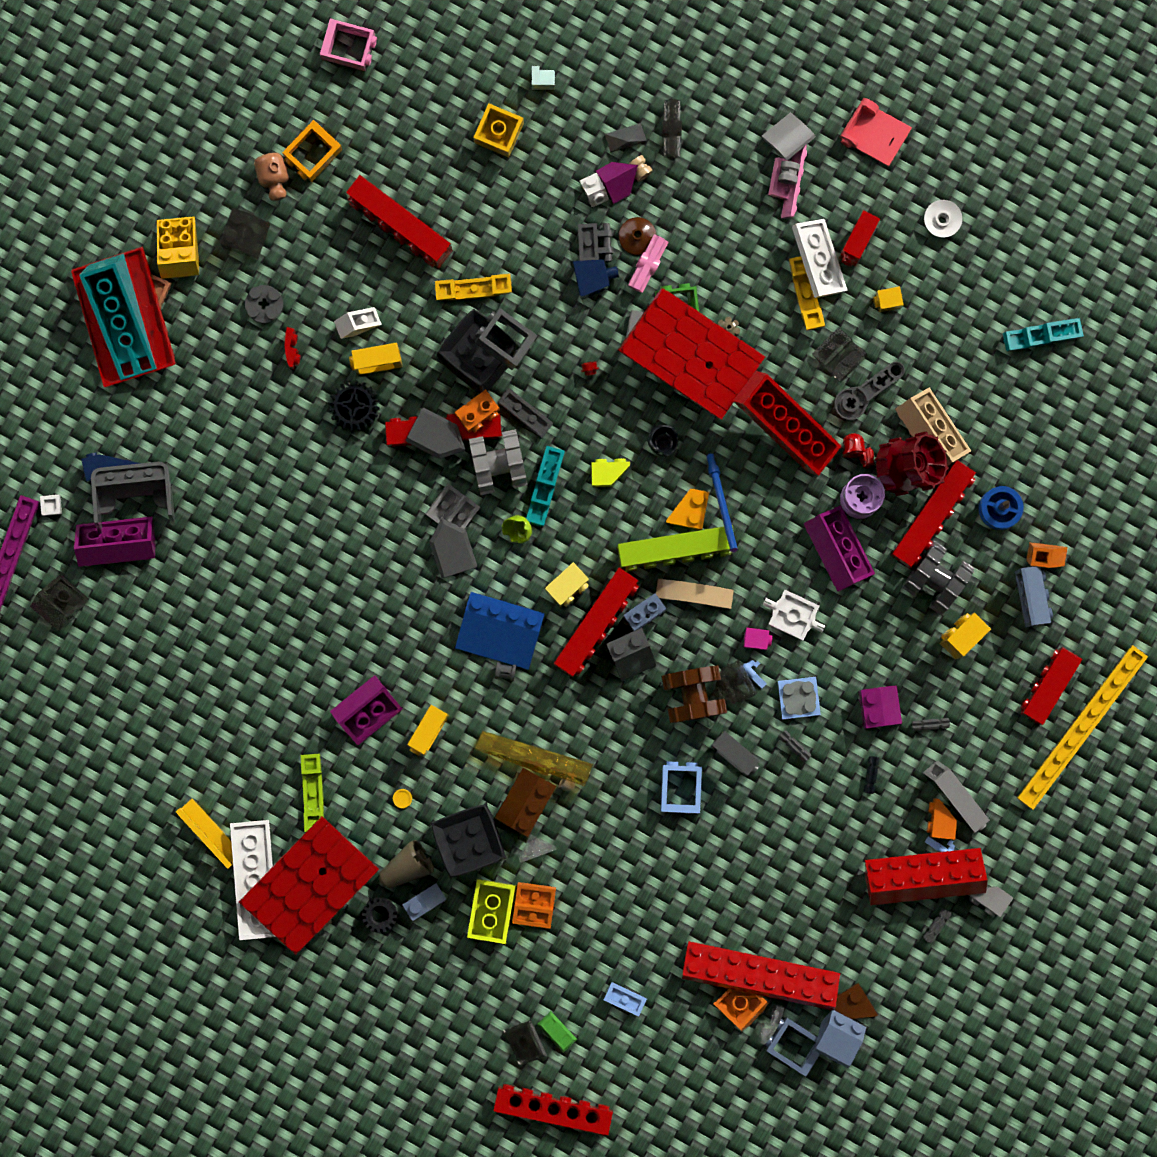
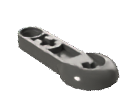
[834,362,905,420]

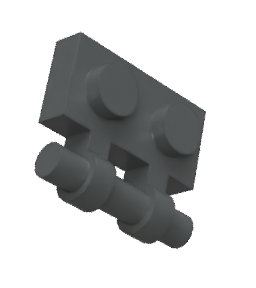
[578,223,614,262]

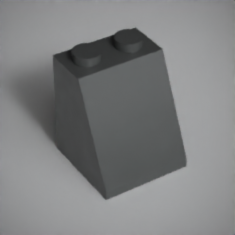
[606,628,656,681]

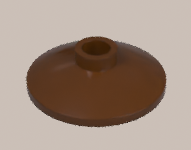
[619,217,656,255]

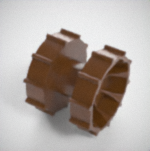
[661,666,727,723]

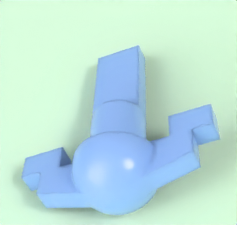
[738,660,767,688]
[925,836,955,852]

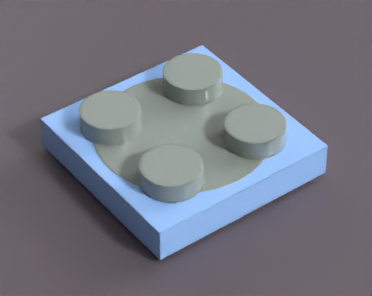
[777,677,821,719]

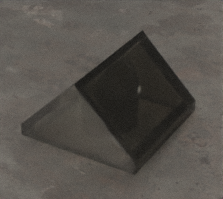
[503,1018,547,1066]

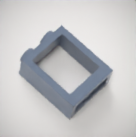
[623,593,666,632]
[764,1017,820,1076]

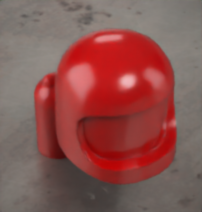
[842,433,874,469]

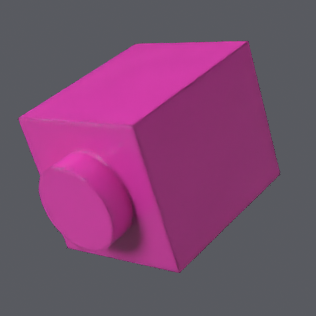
[743,628,772,651]

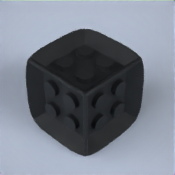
[436,309,519,393]
[430,802,507,879]

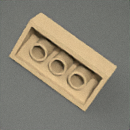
[895,387,971,467]

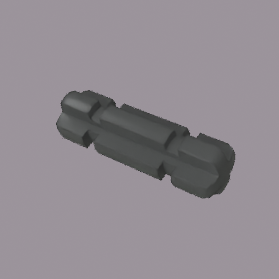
[912,718,950,731]
[779,730,811,762]
[923,908,951,943]

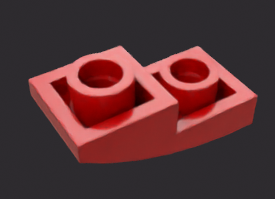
[285,327,301,370]

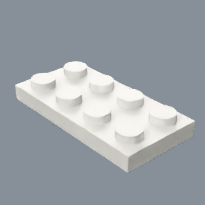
[792,219,847,298]

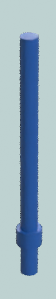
[706,454,738,552]

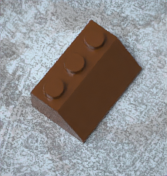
[495,768,556,837]

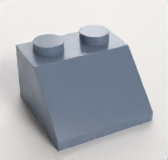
[814,1009,866,1068]

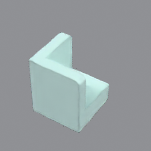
[532,66,555,90]

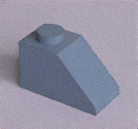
[403,883,446,921]

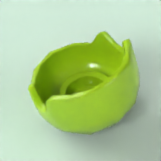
[502,515,532,544]

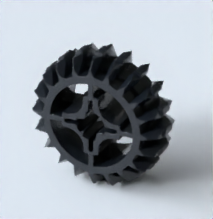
[328,380,380,432]

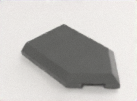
[406,408,465,459]
[429,518,477,578]

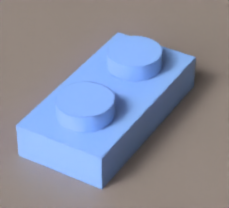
[603,982,647,1017]

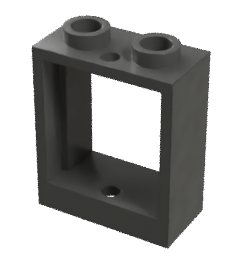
[474,308,537,370]
[710,730,760,776]

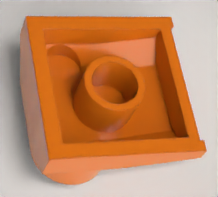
[713,989,768,1031]

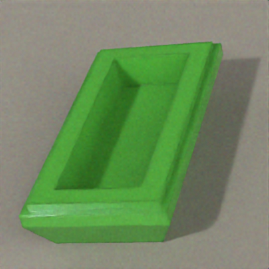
[537,1011,577,1053]

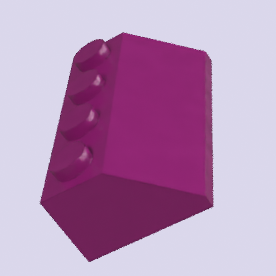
[803,506,875,592]
[74,516,156,567]

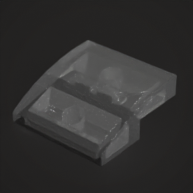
[758,1004,784,1044]

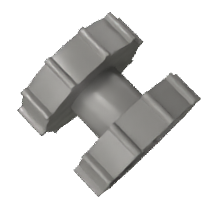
[469,429,528,495]

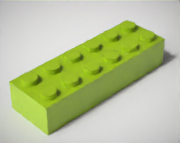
[617,525,734,572]

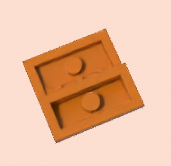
[512,882,556,929]

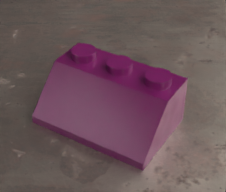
[330,675,402,745]

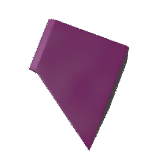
[595,162,638,204]

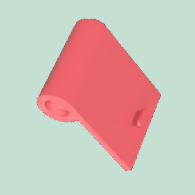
[840,98,912,167]

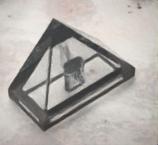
[519,834,556,863]

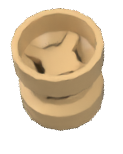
[629,155,653,182]

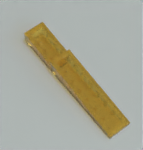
[475,731,593,787]

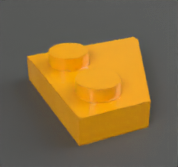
[666,488,709,530]

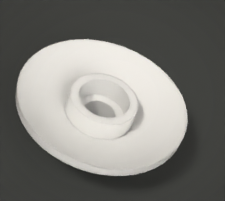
[924,200,962,238]

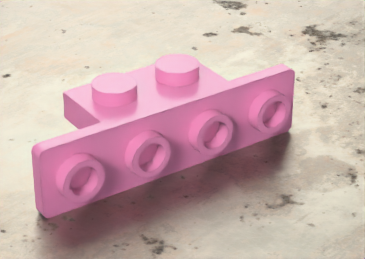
[768,145,807,219]

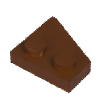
[830,983,878,1019]

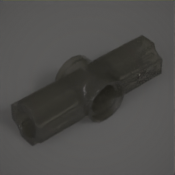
[662,99,682,159]

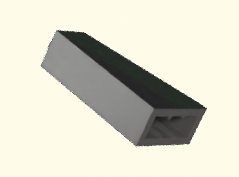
[923,760,990,833]

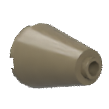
[379,840,434,888]

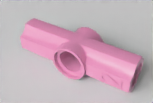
[628,234,668,293]

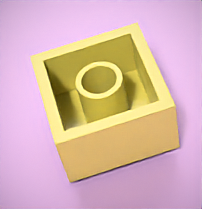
[545,562,589,608]

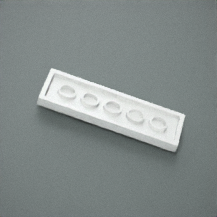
[230,820,276,940]

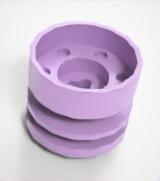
[840,474,885,519]

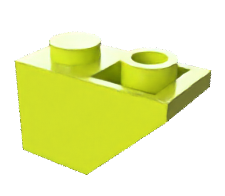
[591,459,630,487]

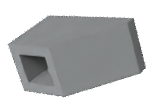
[968,886,1013,917]

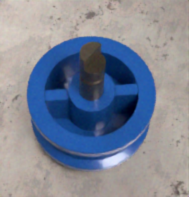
[978,486,1024,530]

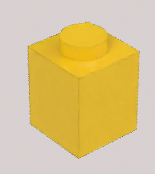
[873,286,904,312]

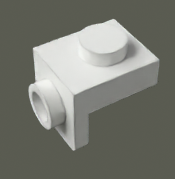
[580,173,609,207]

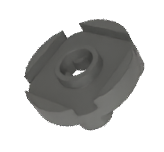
[245,285,284,324]

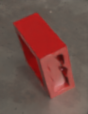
[839,210,880,266]

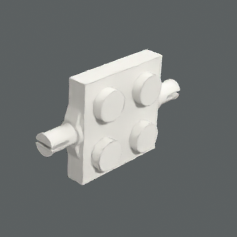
[763,590,825,641]

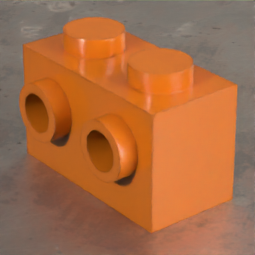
[455,389,500,433]

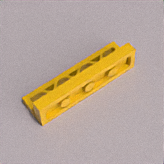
[176,799,233,869]

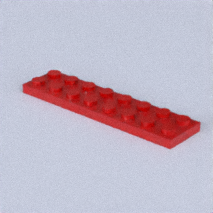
[682,941,840,1010]

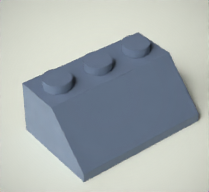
[1015,566,1053,628]

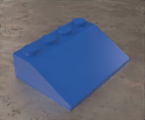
[455,592,545,670]

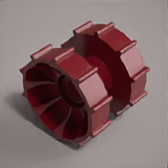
[874,431,949,496]

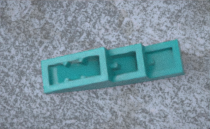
[1002,318,1084,352]
[526,446,565,528]

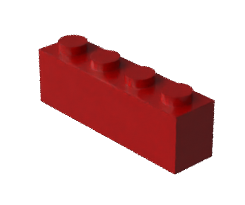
[1020,647,1083,725]

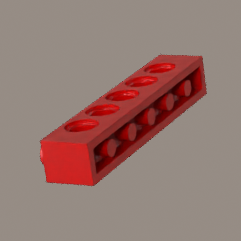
[494,1084,613,1135]

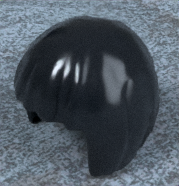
[647,425,679,456]

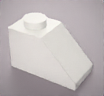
[334,307,382,339]

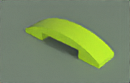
[301,754,324,832]

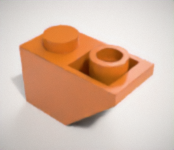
[1026,542,1068,568]
[927,798,957,840]

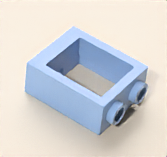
[661,761,702,813]

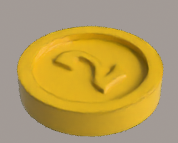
[393,789,412,808]

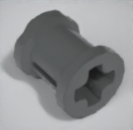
[495,662,516,682]

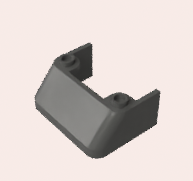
[91,462,175,533]

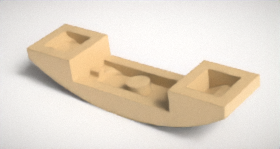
[656,579,734,609]

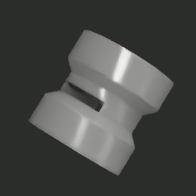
[778,161,800,185]

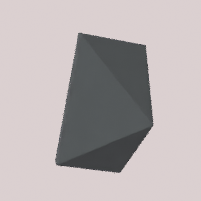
[605,123,647,153]

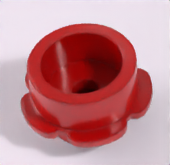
[581,361,599,375]

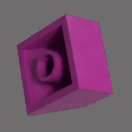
[858,685,902,729]

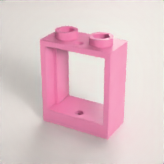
[320,19,377,71]

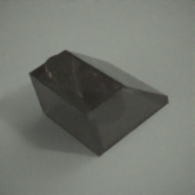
[220,208,271,260]
[30,574,89,631]

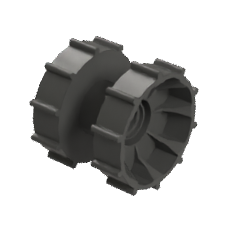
[903,541,975,615]

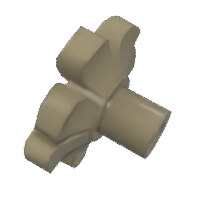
[718,317,740,336]

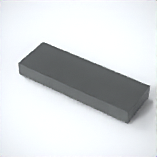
[497,388,554,439]

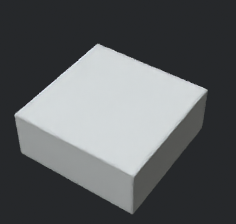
[40,495,62,516]

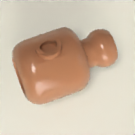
[254,153,289,201]

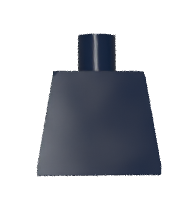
[573,260,619,300]

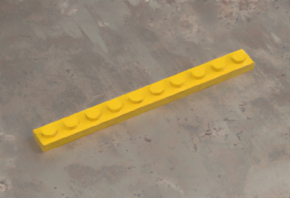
[1017,645,1148,810]

